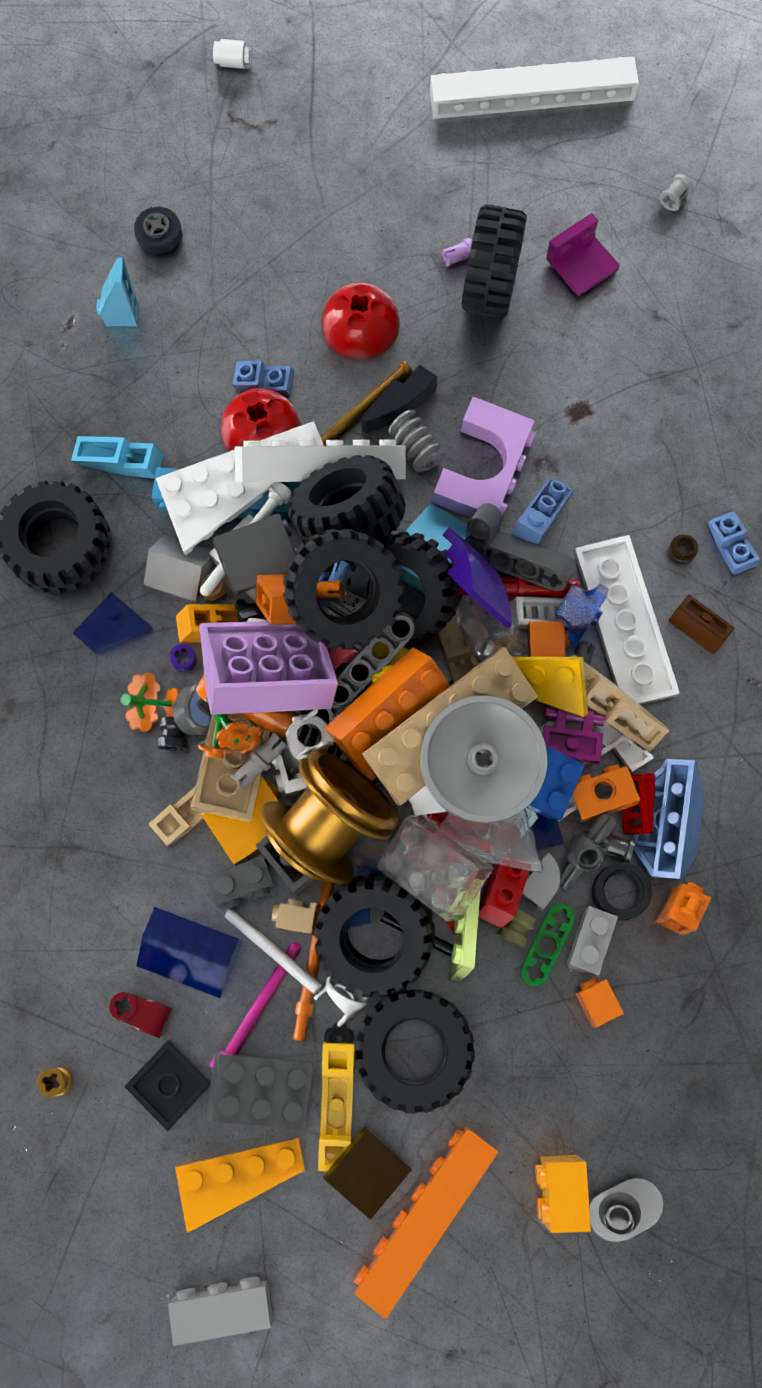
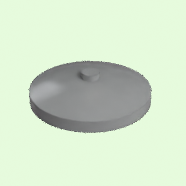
[420,696,547,823]

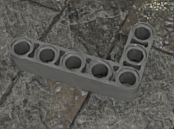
[295,613,416,729]

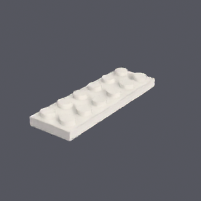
[574,535,680,705]

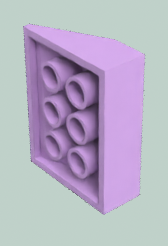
[200,621,338,715]

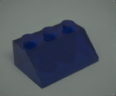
[136,907,243,999]

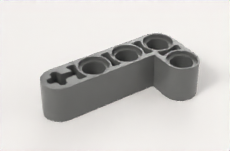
[465,503,576,591]

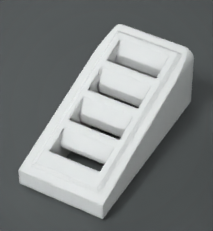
[510,597,571,629]

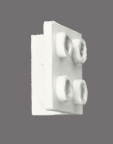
[272,740,308,804]

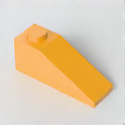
[176,604,238,643]

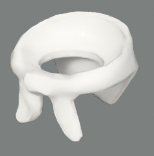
[286,709,335,760]
[314,976,370,1027]

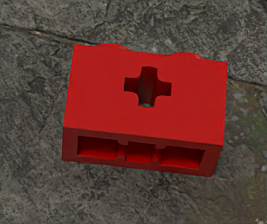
[478,851,532,929]

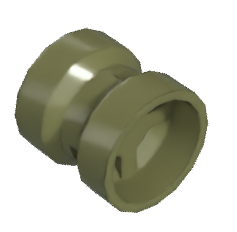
[497,909,537,948]

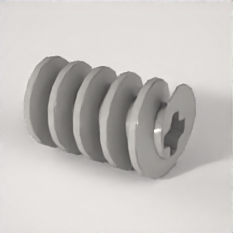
[388,410,446,472]

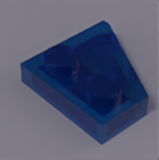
[73,592,153,654]

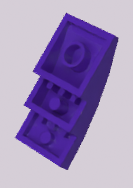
[442,527,513,629]

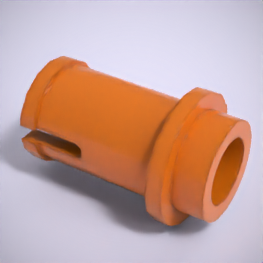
[316,580,345,601]

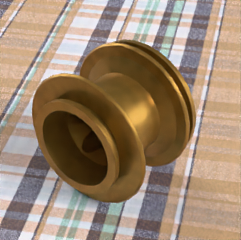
[261,750,398,884]

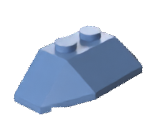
[633,759,704,880]

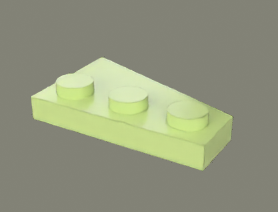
[449,876,481,982]

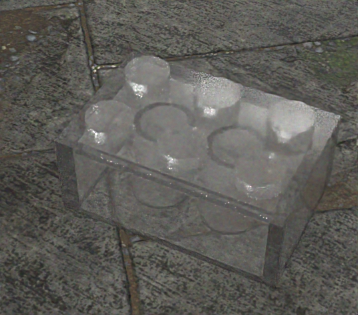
[376,815,493,922]

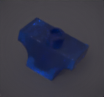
[555,583,609,644]

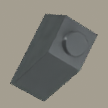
[255,836,315,896]

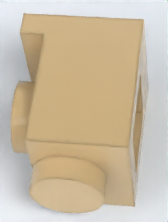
[271,899,318,935]

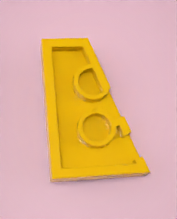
[511,656,588,717]

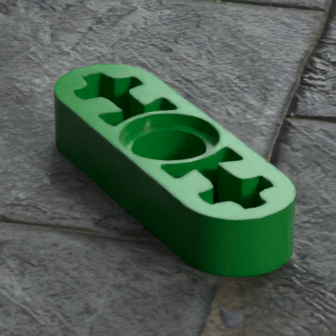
[520,904,575,987]

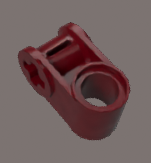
[109,992,172,1038]

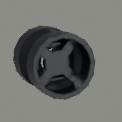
[157,717,187,751]

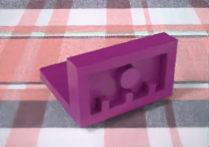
[546,213,620,296]

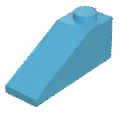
[96,258,139,327]

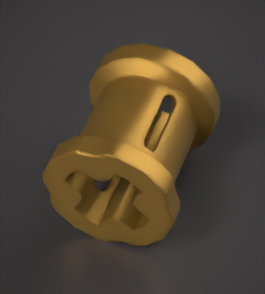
[37,1067,73,1097]

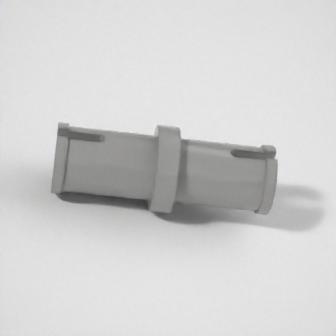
[232,733,288,790]

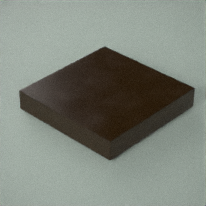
[323,1127,412,1220]

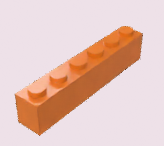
[353,1126,499,1319]

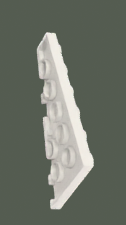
[156,421,324,556]

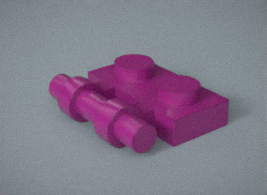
[542,707,605,764]

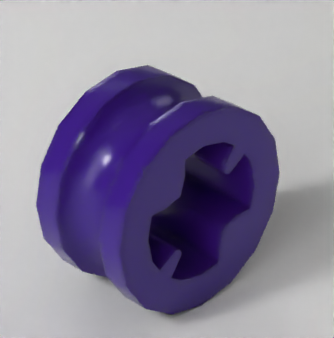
[169,644,197,672]

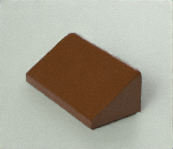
[669,594,734,654]

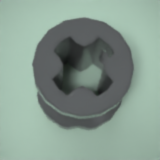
[602,833,635,863]

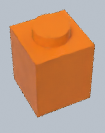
[575,977,624,1028]

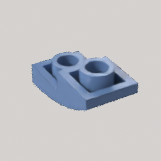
[233,361,294,395]
[708,511,760,575]

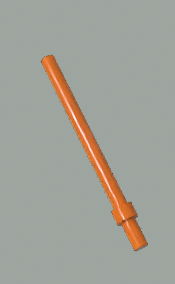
[293,881,335,1042]

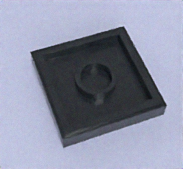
[124,1040,211,1131]

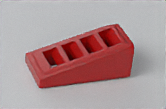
[622,773,655,834]

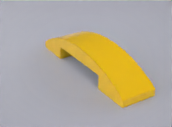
[318,1043,354,1171]

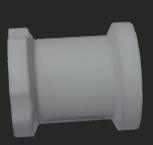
[659,174,694,211]

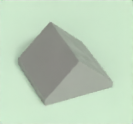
[144,535,213,603]

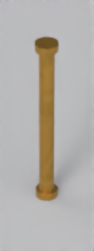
[320,361,413,446]

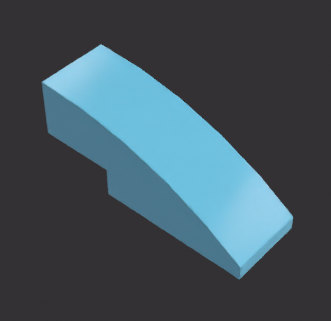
[71,436,164,478]

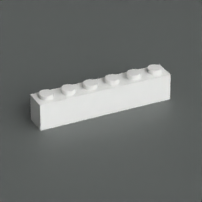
[235,439,406,483]

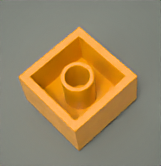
[535,1155,591,1233]

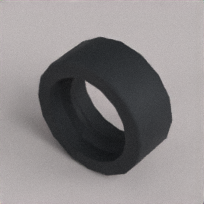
[592,862,652,921]

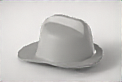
[589,1178,664,1242]

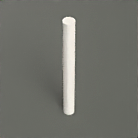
[225,909,322,994]

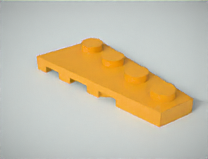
[175,1137,305,1233]

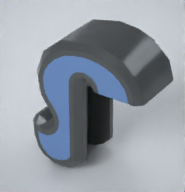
[173,682,212,745]

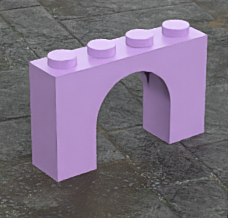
[431,397,536,518]

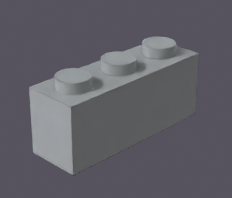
[168,1277,274,1346]

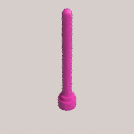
[209,942,301,1068]

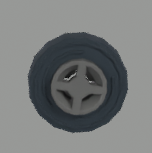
[134,206,182,254]

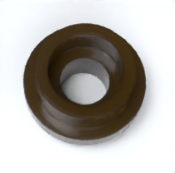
[669,535,698,562]

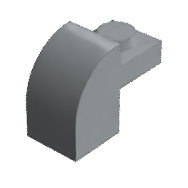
[509,843,560,912]

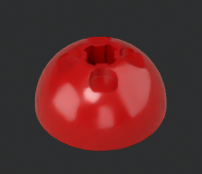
[321,282,400,359]
[220,388,301,452]

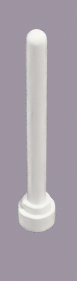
[200,482,292,596]

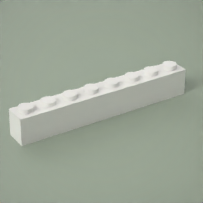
[430,57,639,119]

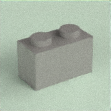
[565,906,618,977]

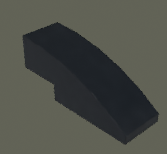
[361,365,437,433]

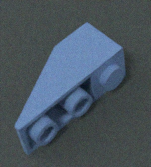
[512,477,573,545]

